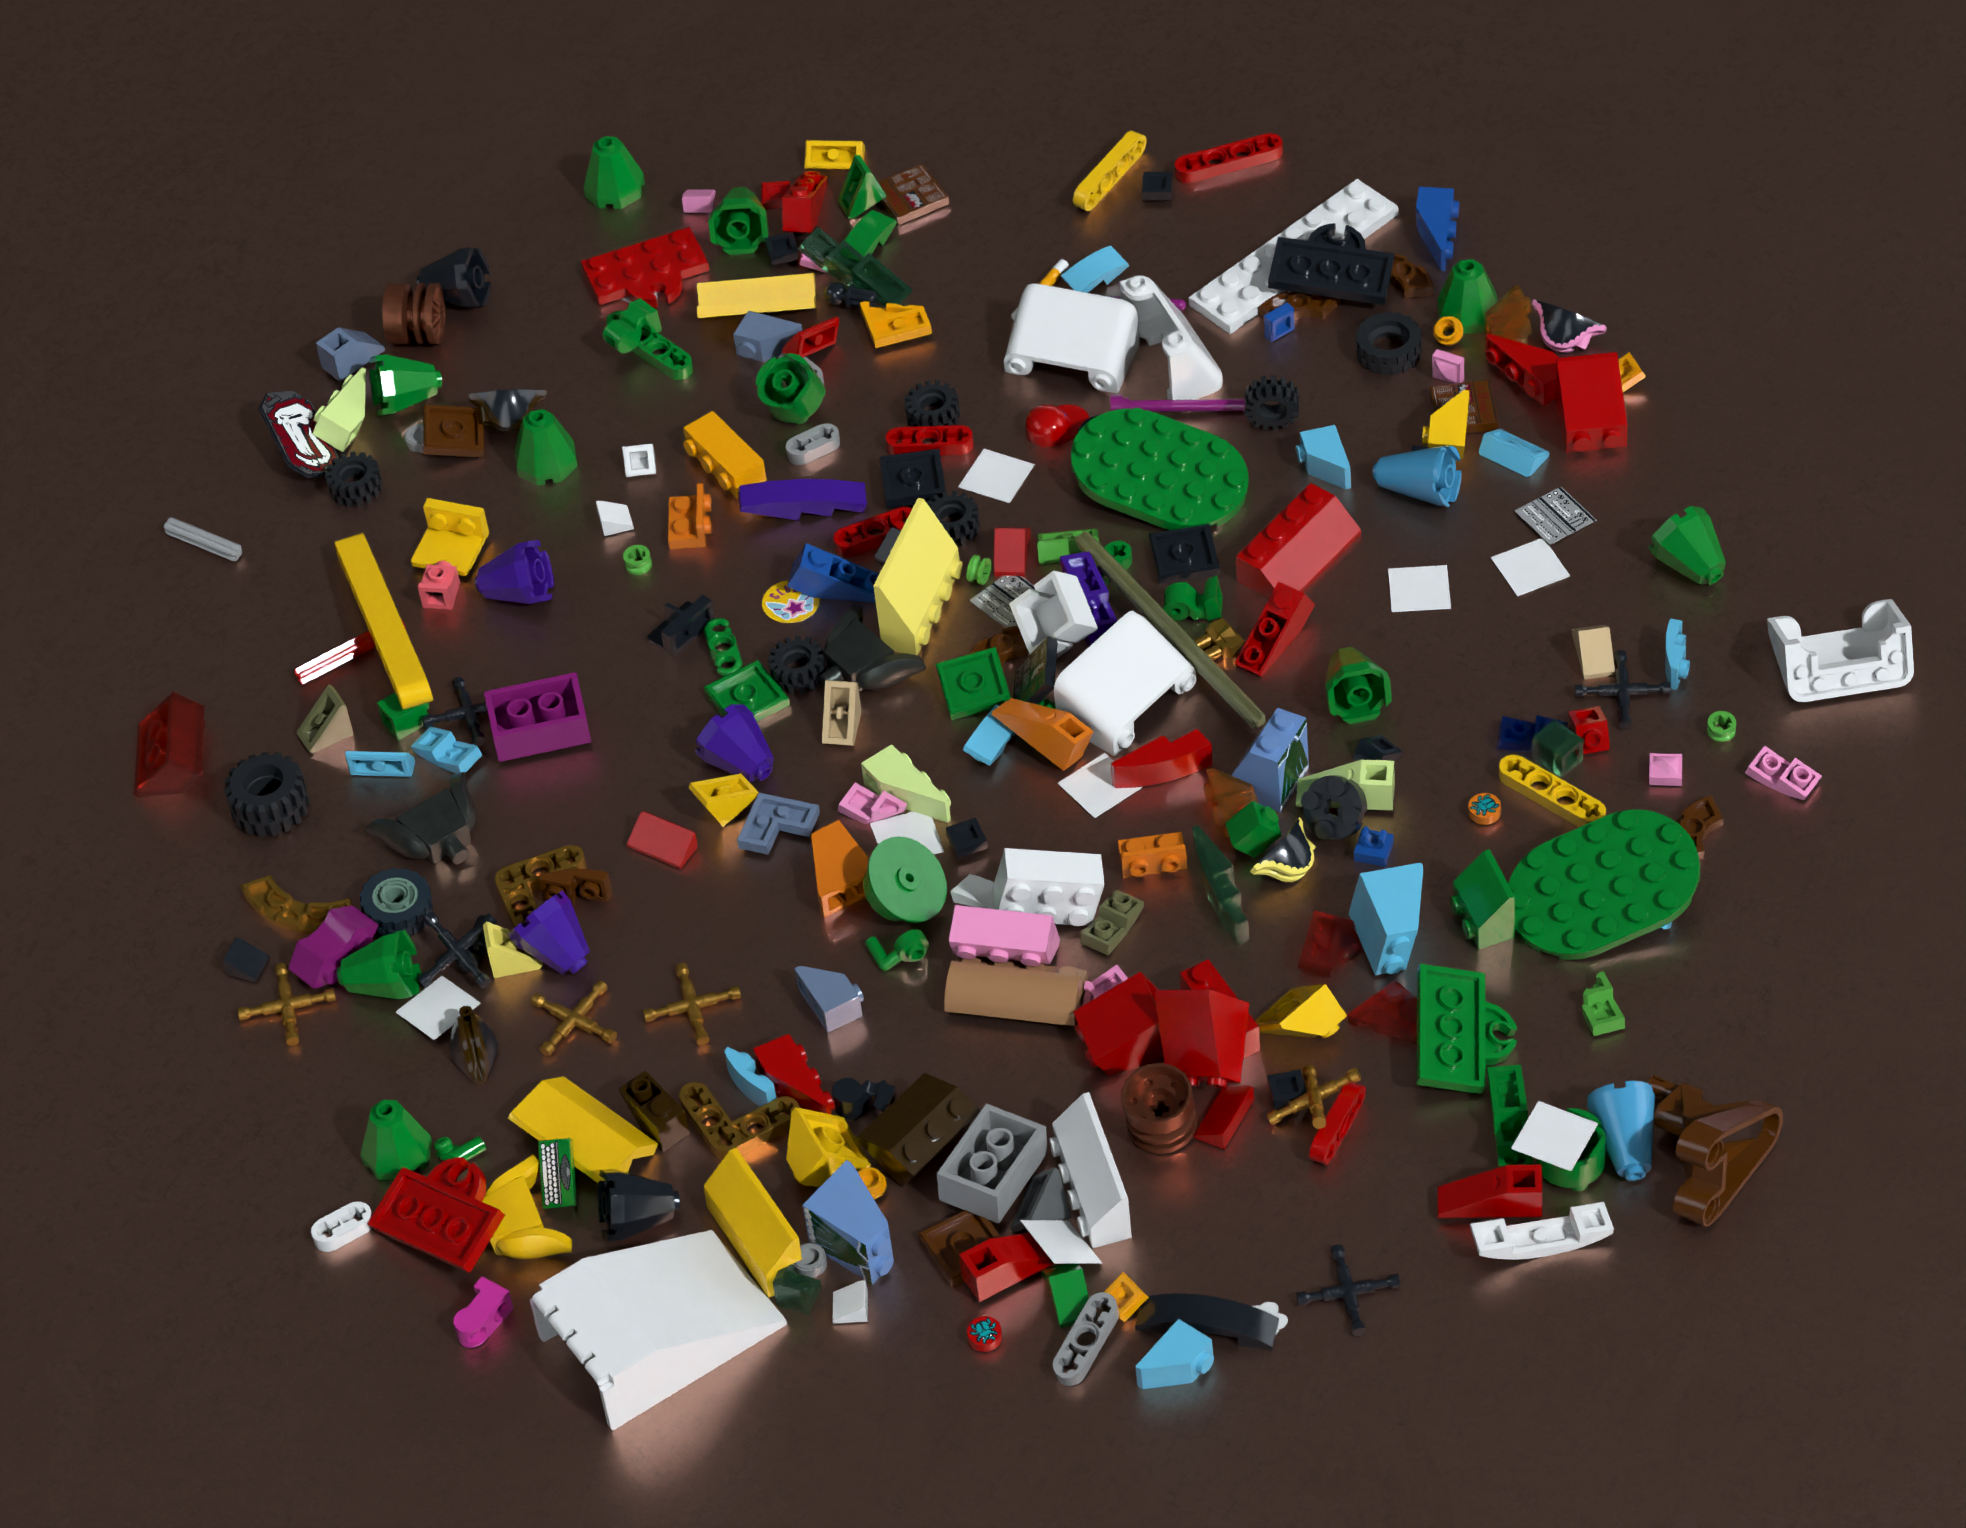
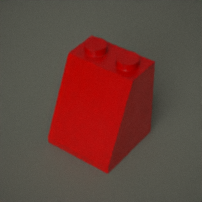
[1556,352,1628,453]
[1073,971,1164,1076]
[1155,990,1249,1088]

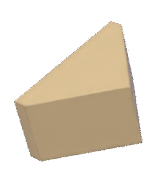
[1571,625,1615,680]
[822,680,862,746]

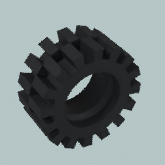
[1245,375,1299,431]
[904,380,960,427]
[325,452,382,507]
[927,491,980,546]
[768,636,826,694]

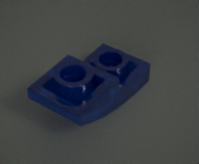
[1497,715,1568,753]

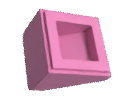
[682,190,715,213]

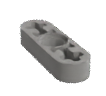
[1053,1292,1119,1386]

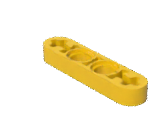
[1073,130,1146,212]
[1499,755,1606,827]

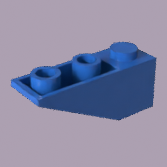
[1416,187,1460,271]
[787,543,880,603]

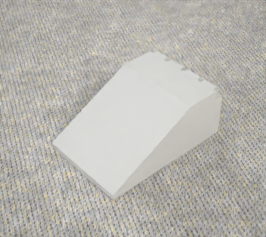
[529,1230,787,1430]

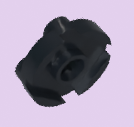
[1301,775,1367,840]

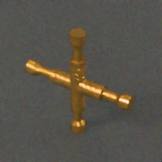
[237,963,336,1046]
[643,963,741,1045]
[531,980,617,1057]
[1267,1065,1362,1129]

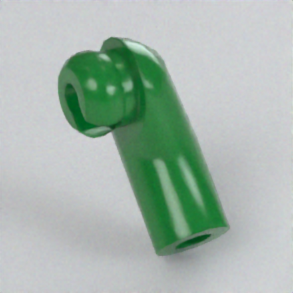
[434,1136,486,1161]

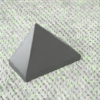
[1010,1167,1072,1232]

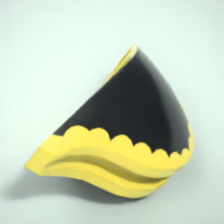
[1249,817,1316,882]

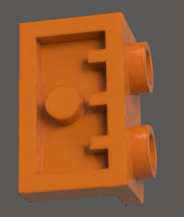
[668,483,712,549]
[1118,832,1188,878]

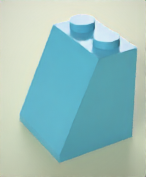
[1348,862,1423,975]

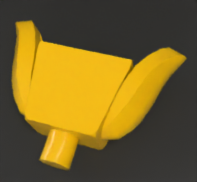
[482,1154,572,1259]

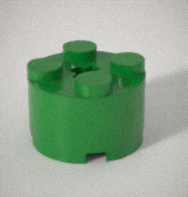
[756,353,826,425]
[1536,1108,1606,1191]

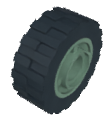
[359,868,433,937]

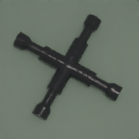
[1575,650,1671,730]
[422,677,488,746]
[417,912,498,988]
[1296,1244,1400,1336]

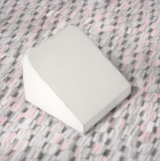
[596,501,634,536]
[833,1280,868,1324]

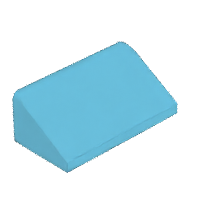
[1479,428,1550,477]
[345,751,415,777]

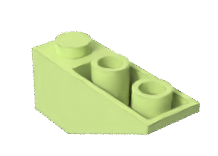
[312,367,366,452]
[861,744,951,823]
[1296,759,1395,810]

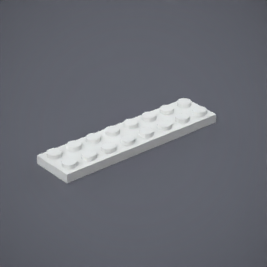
[1189,179,1399,334]

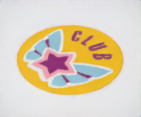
[762,580,820,623]

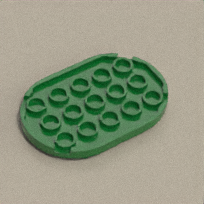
[1071,408,1249,530]
[1508,809,1701,960]

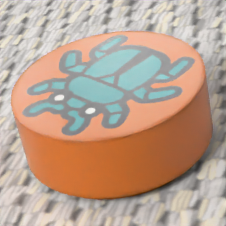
[1468,793,1501,825]

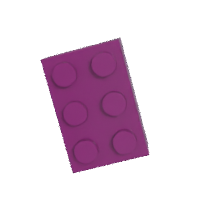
[484,672,591,762]

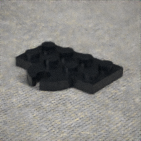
[1268,223,1395,305]

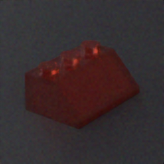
[134,691,206,798]

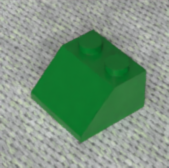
[1449,849,1515,950]

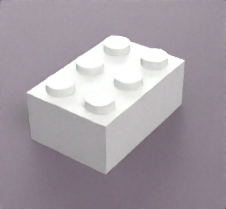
[992,848,1105,926]

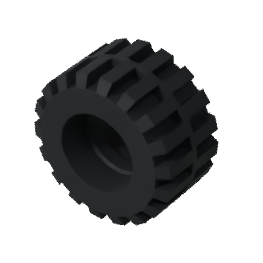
[224,752,309,837]

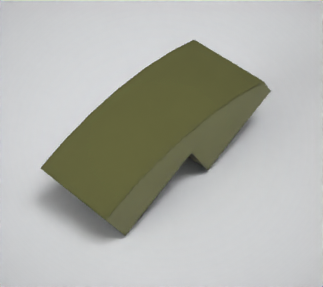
[1080,890,1144,955]

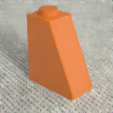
[811,820,869,918]

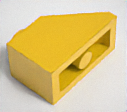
[1422,390,1470,458]

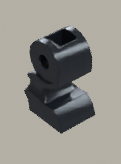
[832,1078,897,1121]

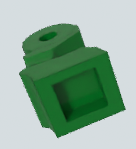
[602,298,662,353]
[1163,576,1223,622]

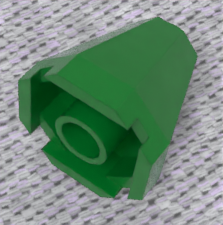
[583,136,645,209]
[708,187,769,255]
[1437,259,1500,335]
[369,354,442,416]
[515,409,578,486]
[1649,506,1726,585]
[1325,647,1392,724]
[337,930,421,999]
[360,1100,433,1181]

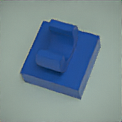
[1354,826,1394,867]

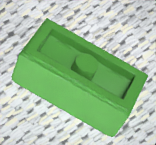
[1037,528,1099,565]

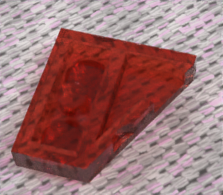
[1298,910,1363,977]
[1348,980,1417,1044]

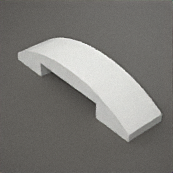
[1470,1202,1614,1260]

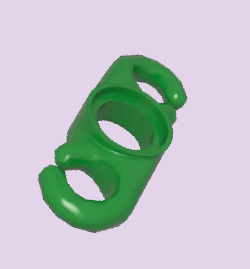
[704,618,743,676]

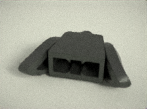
[819,603,926,692]
[365,772,477,864]

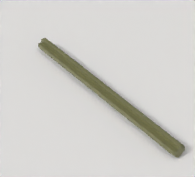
[1075,531,1266,729]

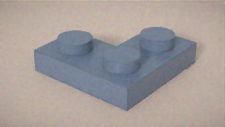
[737,793,820,855]

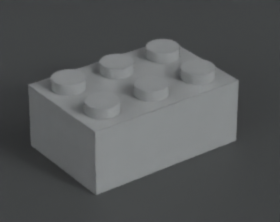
[937,1103,1048,1223]

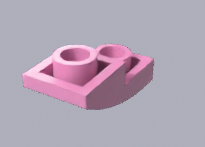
[1745,746,1822,800]

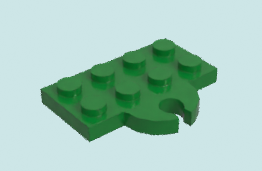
[1416,964,1517,1094]

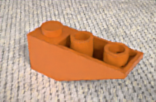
[991,698,1094,771]

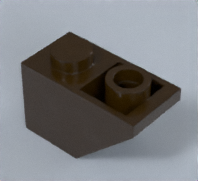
[618,1071,690,1152]

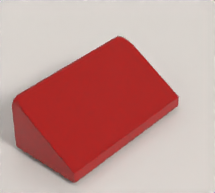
[781,316,840,357]
[627,811,698,869]
[1194,1085,1254,1150]

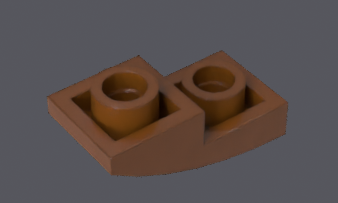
[539,869,612,906]

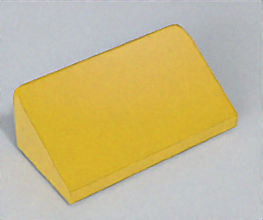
[805,140,865,170]

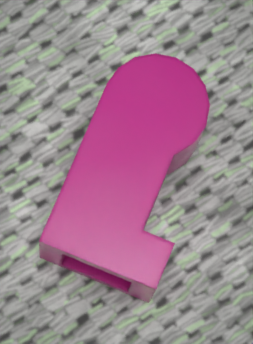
[453,1276,513,1348]

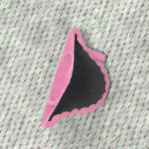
[1532,299,1607,353]

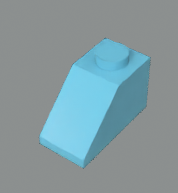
[1296,425,1351,489]
[1135,1319,1214,1389]

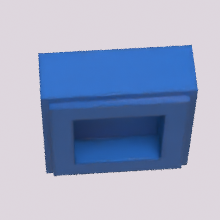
[1264,302,1295,342]

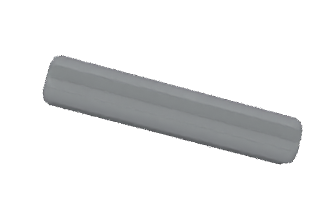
[164,517,243,561]

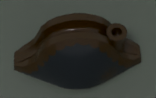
[468,389,547,433]
[449,1006,498,1085]

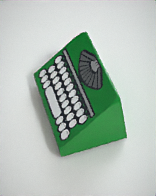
[538,1138,577,1209]

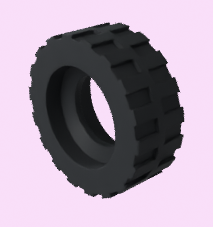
[1356,312,1422,375]

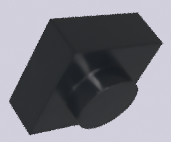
[1142,172,1173,200]
[765,232,800,266]
[946,817,988,858]
[1267,1069,1307,1110]

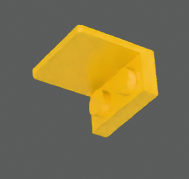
[411,498,489,576]

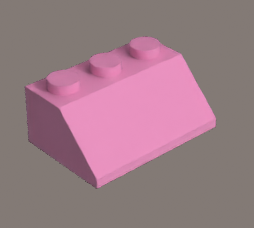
[948,905,1060,967]

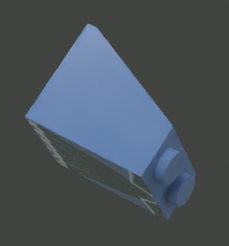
[1223,708,1309,813]
[802,1160,894,1285]

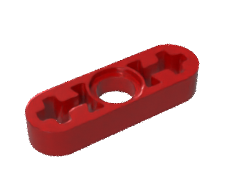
[886,425,974,456]
[833,507,912,557]
[1309,1083,1366,1165]

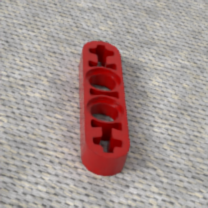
[1175,133,1283,183]

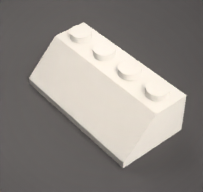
[1049,1092,1132,1249]

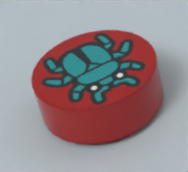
[967,1316,1002,1352]

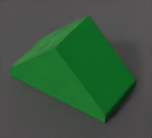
[837,155,887,219]
[1042,1263,1089,1328]

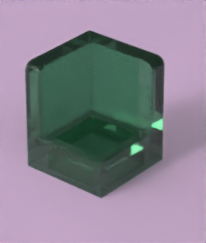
[1533,720,1583,778]
[773,1264,822,1315]

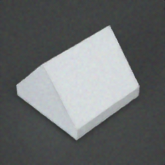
[622,443,656,477]

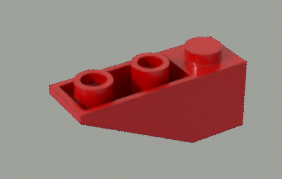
[782,171,828,233]
[1485,334,1560,406]
[1234,581,1315,677]
[753,1034,835,1115]
[1438,1165,1542,1218]
[959,1233,1055,1302]

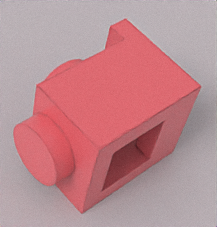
[418,561,460,610]

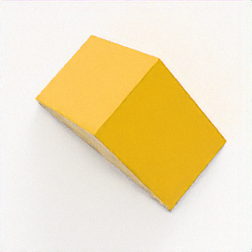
[689,773,759,827]

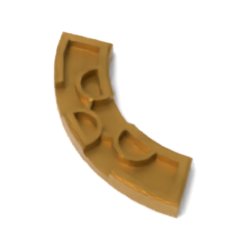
[240,874,353,934]

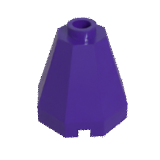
[475,540,554,604]
[695,704,774,782]
[508,891,590,974]

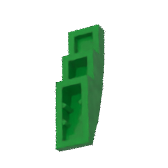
[1487,1065,1534,1167]

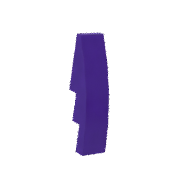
[738,479,867,520]
[1060,551,1117,647]

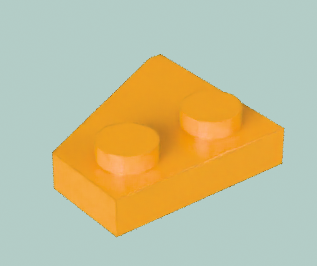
[860,301,932,348]

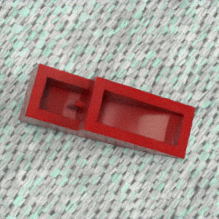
[1111,728,1213,788]

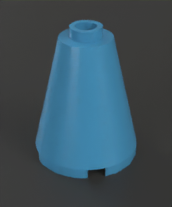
[1372,445,1461,507]
[1587,1081,1655,1181]

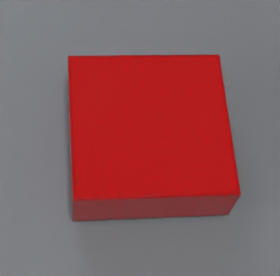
[761,181,791,210]

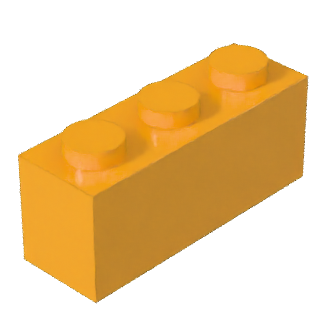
[683,411,767,498]

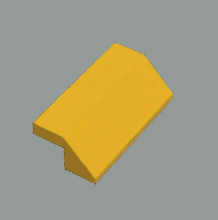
[697,273,816,318]
[508,1076,658,1183]
[703,1148,802,1298]

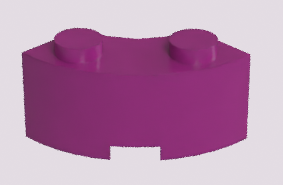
[288,905,378,989]

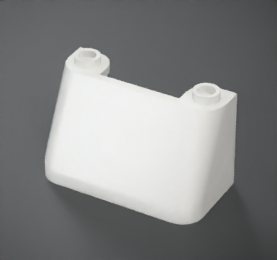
[1120,276,1223,400]
[1004,284,1140,394]
[1767,599,1914,702]
[1054,611,1196,757]

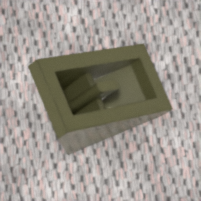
[296,685,354,753]

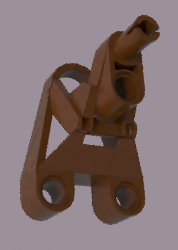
[1647,1074,1783,1227]

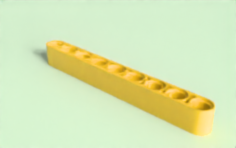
[334,533,433,710]

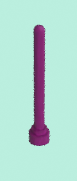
[1110,394,1245,412]

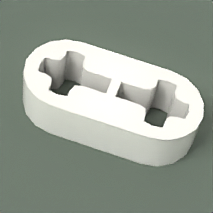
[311,1201,372,1252]

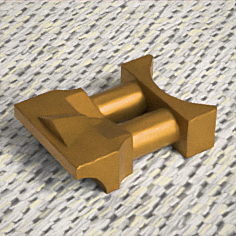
[1194,617,1244,675]

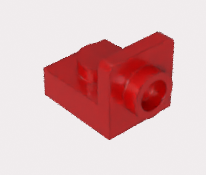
[1568,706,1610,755]

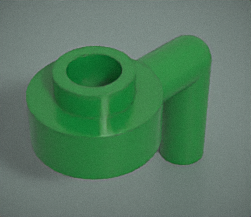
[865,929,929,971]

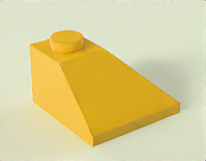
[1255,984,1347,1038]
[786,1107,871,1187]

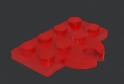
[581,227,709,308]
[367,1157,505,1273]

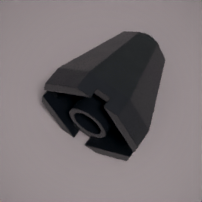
[416,247,491,307]
[597,1169,680,1241]

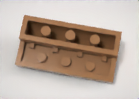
[944,956,1088,1026]

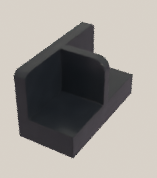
[647,595,715,658]

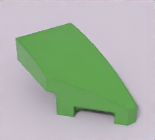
[1582,971,1625,1036]

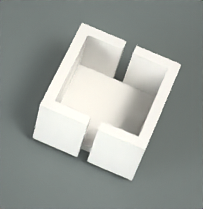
[1009,571,1098,658]

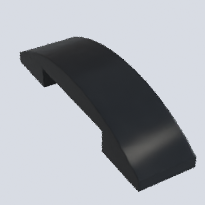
[1135,1293,1279,1351]

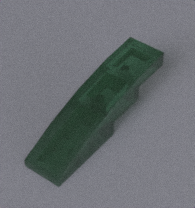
[798,227,913,306]
[1192,825,1249,946]

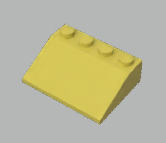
[873,498,963,655]

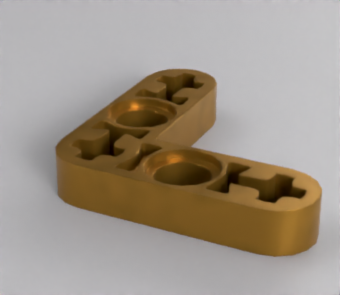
[495,845,586,929]
[679,1082,800,1160]

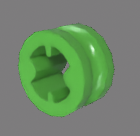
[623,545,652,575]
[966,555,992,585]
[1707,711,1737,742]

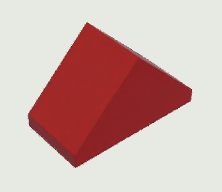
[994,527,1031,577]

